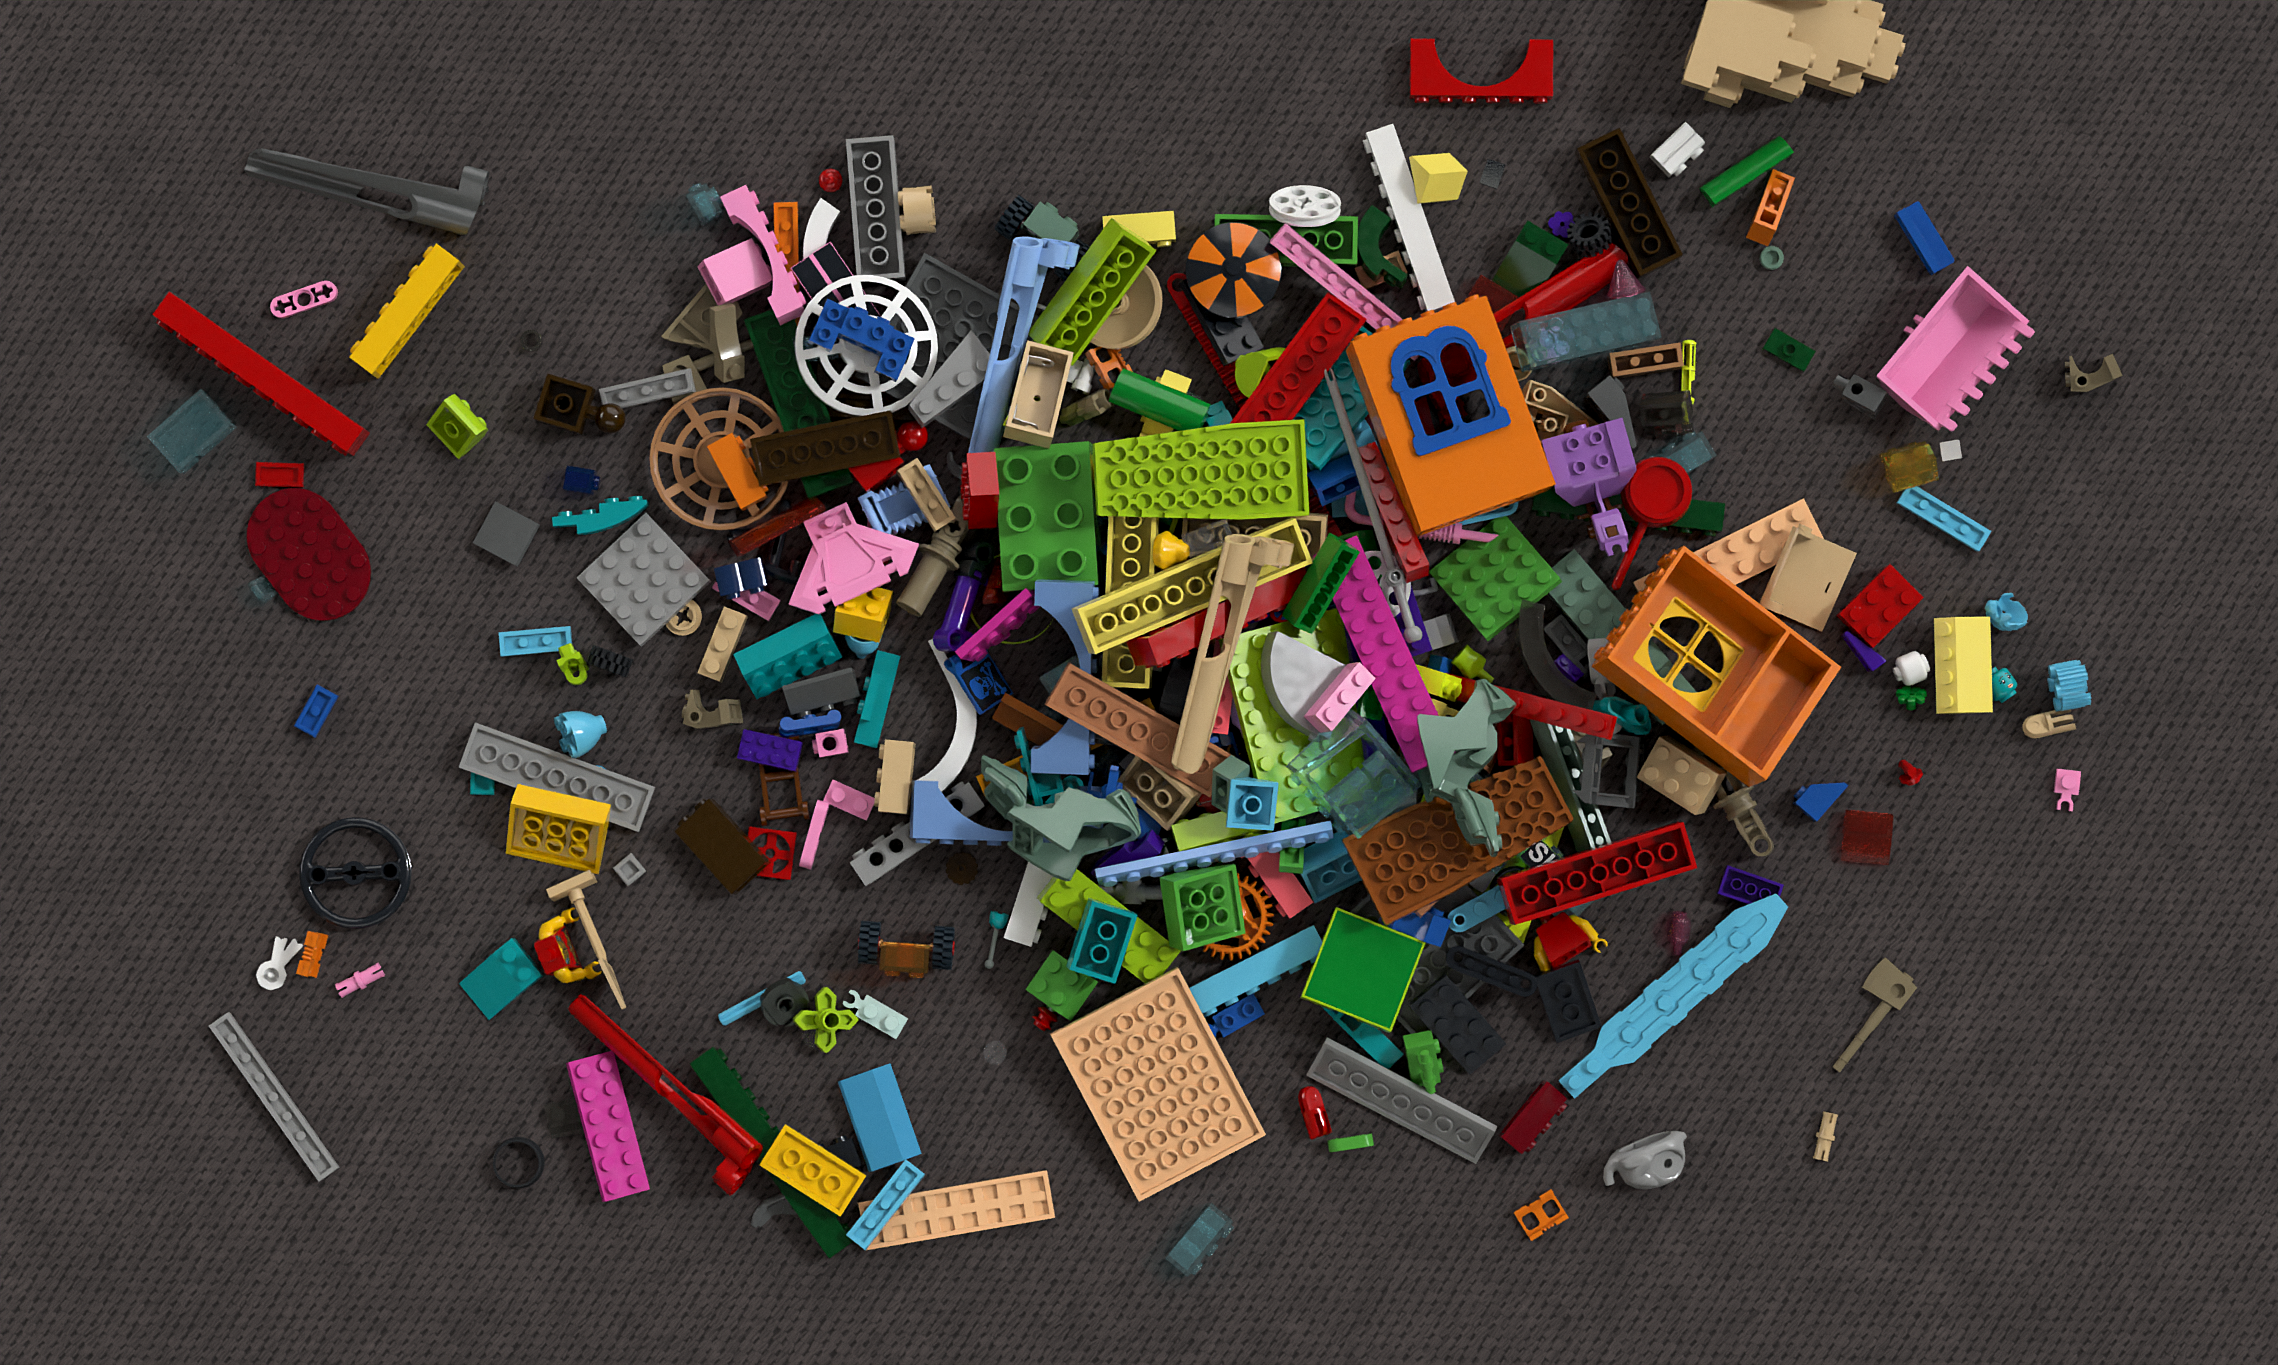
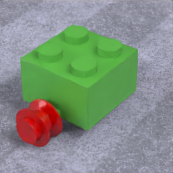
[1025,951,1098,1032]

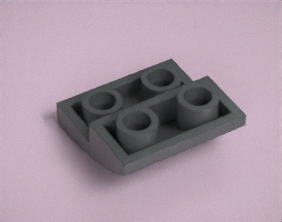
[473,501,540,567]

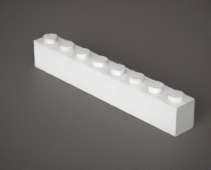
[1363,124,1455,312]

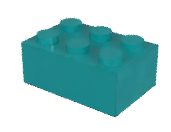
[1066,898,1138,984]

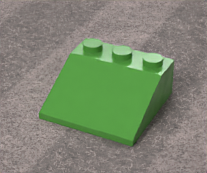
[1159,864,1245,951]

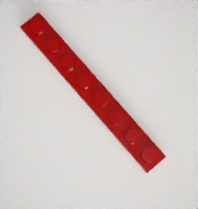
[1446,673,1617,740]

